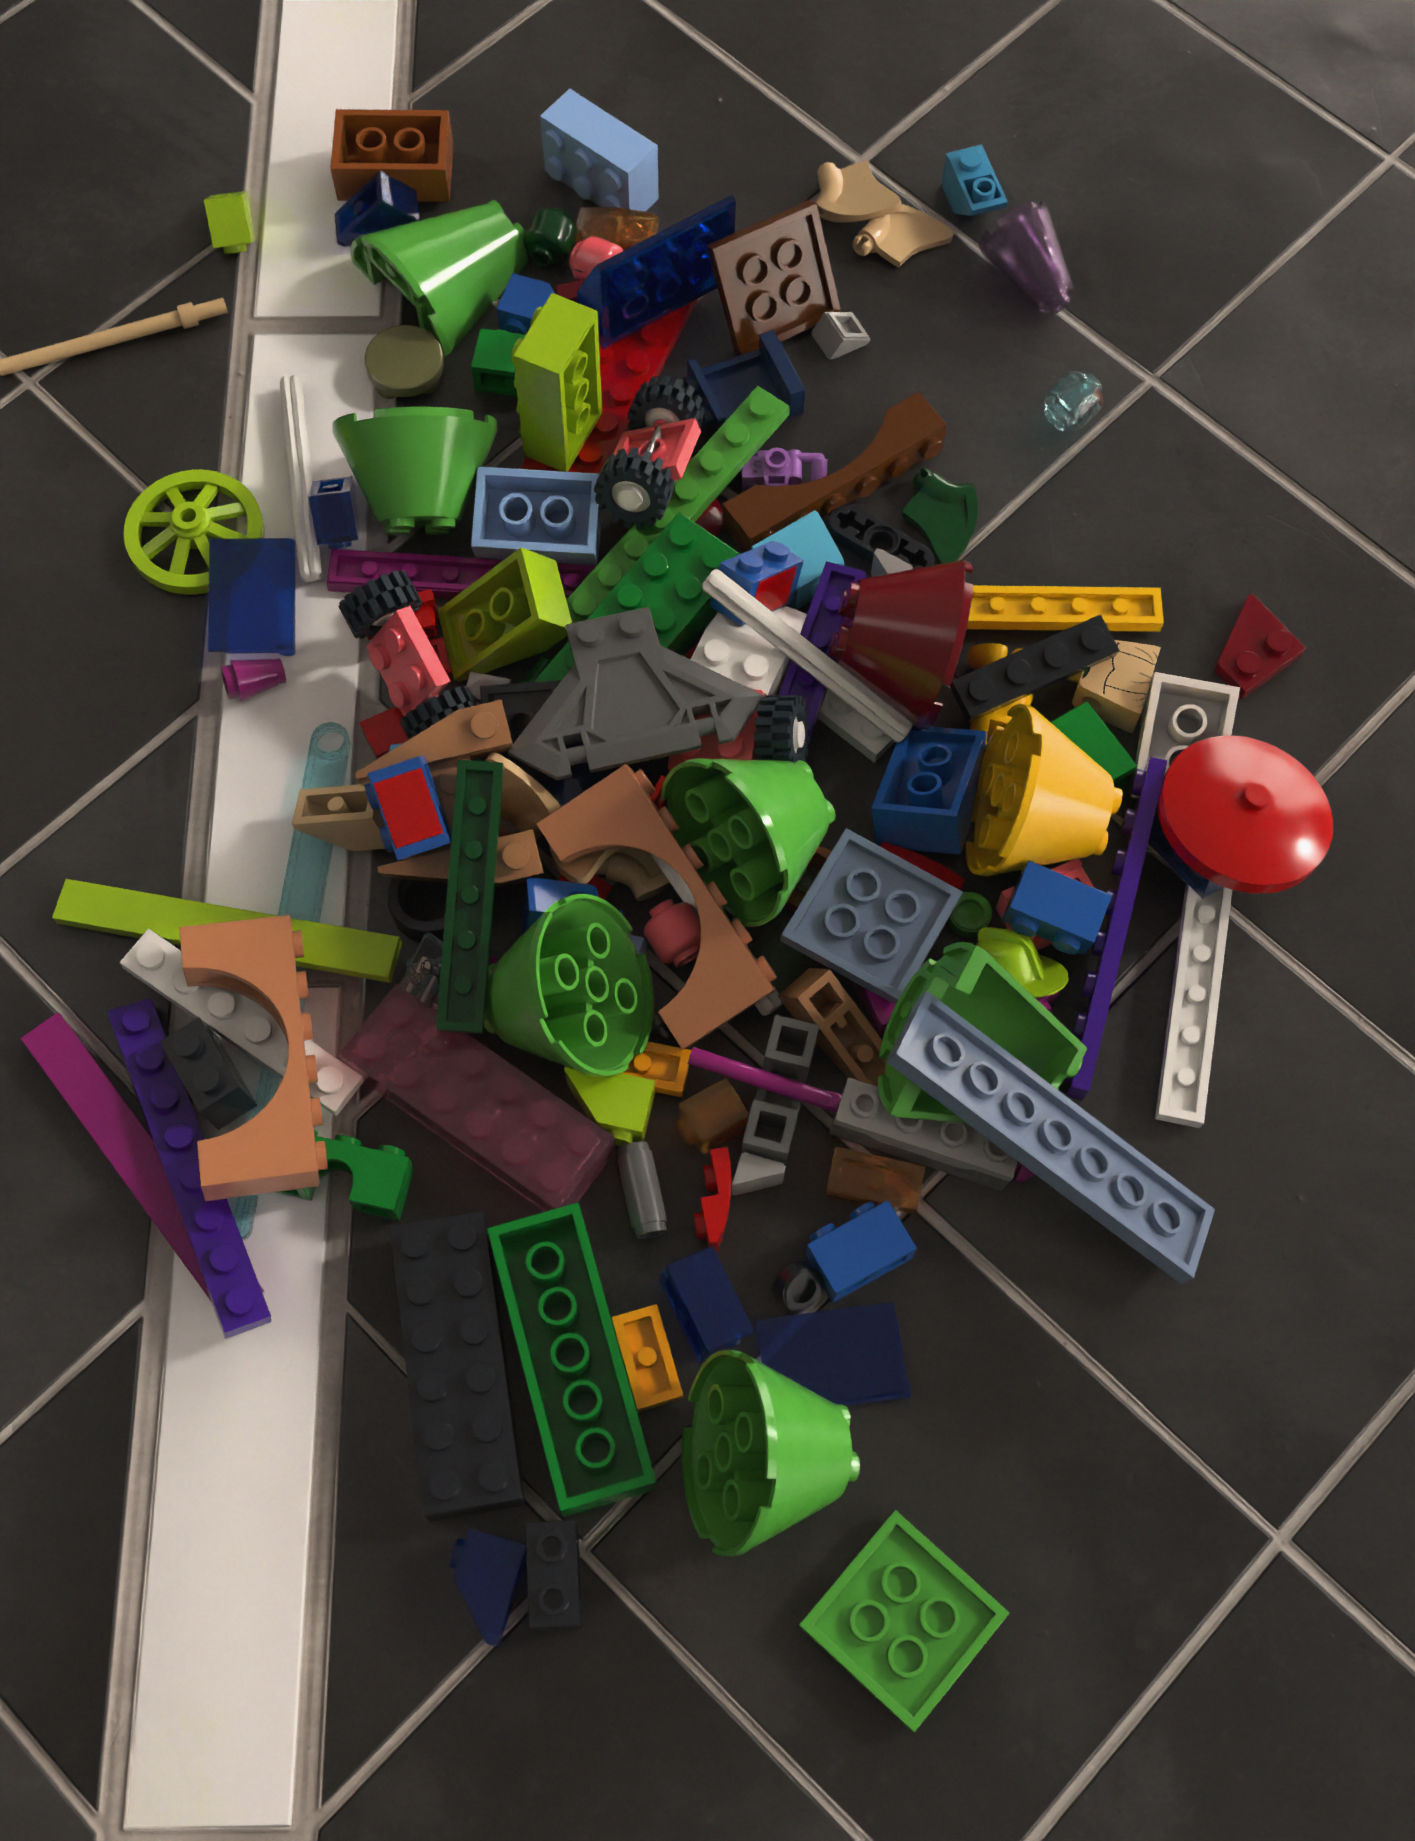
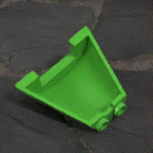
[350,200,529,357]
[878,942,1088,1123]

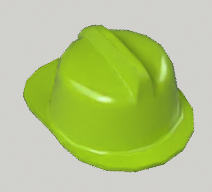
[976,927,1068,997]

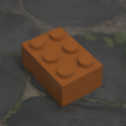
[330,109,453,202]

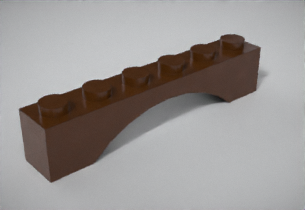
[722,392,947,553]

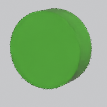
[947,892,992,938]

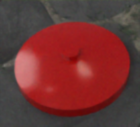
[1157,735,1333,894]

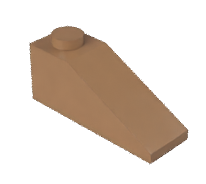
[777,968,886,1087]

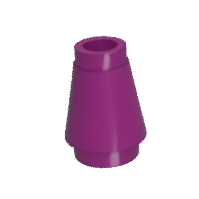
[221,658,286,701]

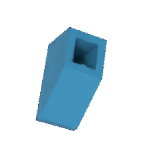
[941,145,1008,216]

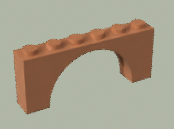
[536,764,777,1050]
[179,915,328,1201]

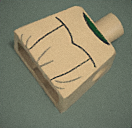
[1066,640,1161,733]

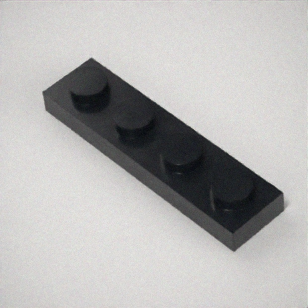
[949,614,1120,723]

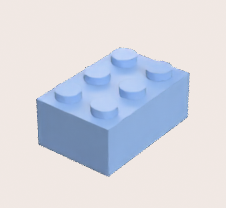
[540,89,658,226]
[471,466,603,566]

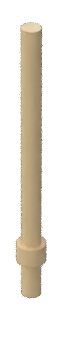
[0,297,228,376]

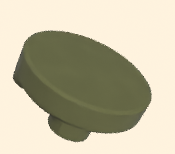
[364,325,444,399]

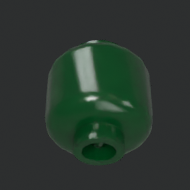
[523,207,578,267]

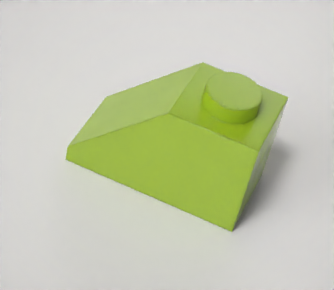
[204,191,254,254]
[564,1066,655,1146]

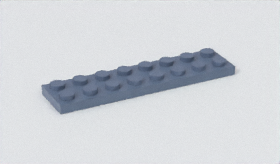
[886,991,1215,1285]

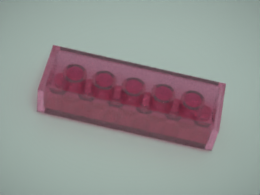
[339,984,616,1212]

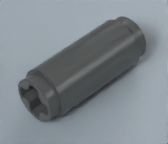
[617,1141,668,1240]

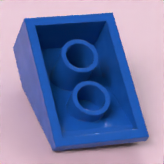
[871,725,987,855]

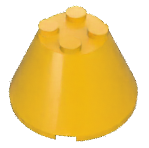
[964,704,1122,877]

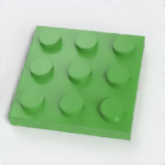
[799,1510,1009,1733]

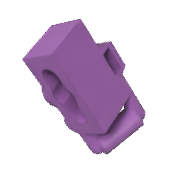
[742,448,827,491]

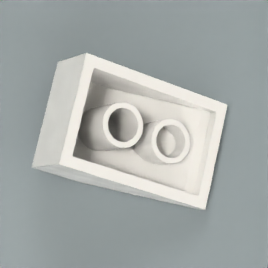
[690,606,807,695]
[1131,672,1240,798]

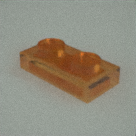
[825,1147,926,1214]

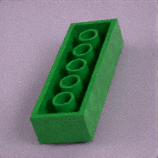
[534,512,740,748]
[487,1202,657,1517]

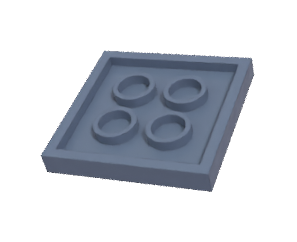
[780,828,963,1005]

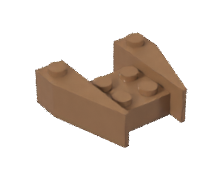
[355,700,545,887]

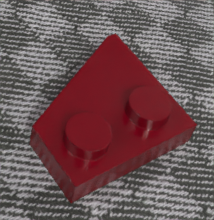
[1214,593,1306,700]

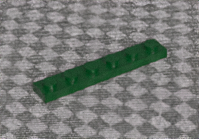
[436,760,504,1034]

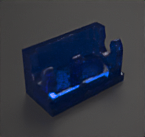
[659,1246,754,1364]

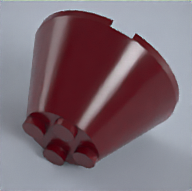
[828,560,973,730]

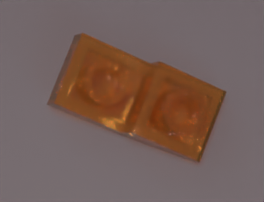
[574,207,660,255]

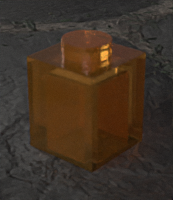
[676,1077,750,1154]

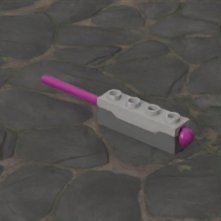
[688,1047,1034,1191]

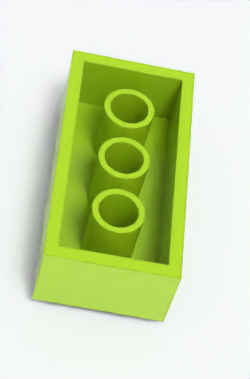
[511,293,602,472]

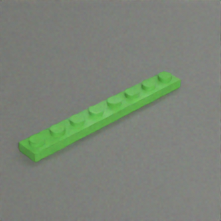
[566,386,789,623]

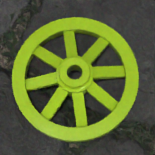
[124,469,265,595]

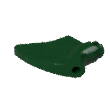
[901,468,978,564]

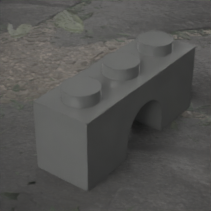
[741,1015,819,1166]

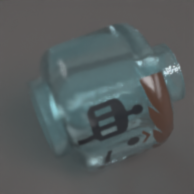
[1044,371,1103,431]

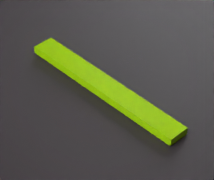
[52,879,402,983]

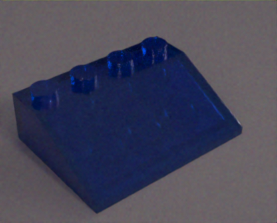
[577,195,736,349]

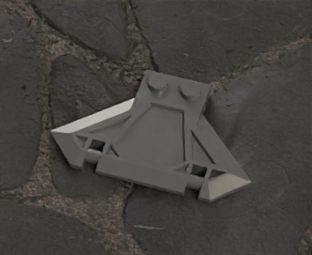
[507,607,764,780]

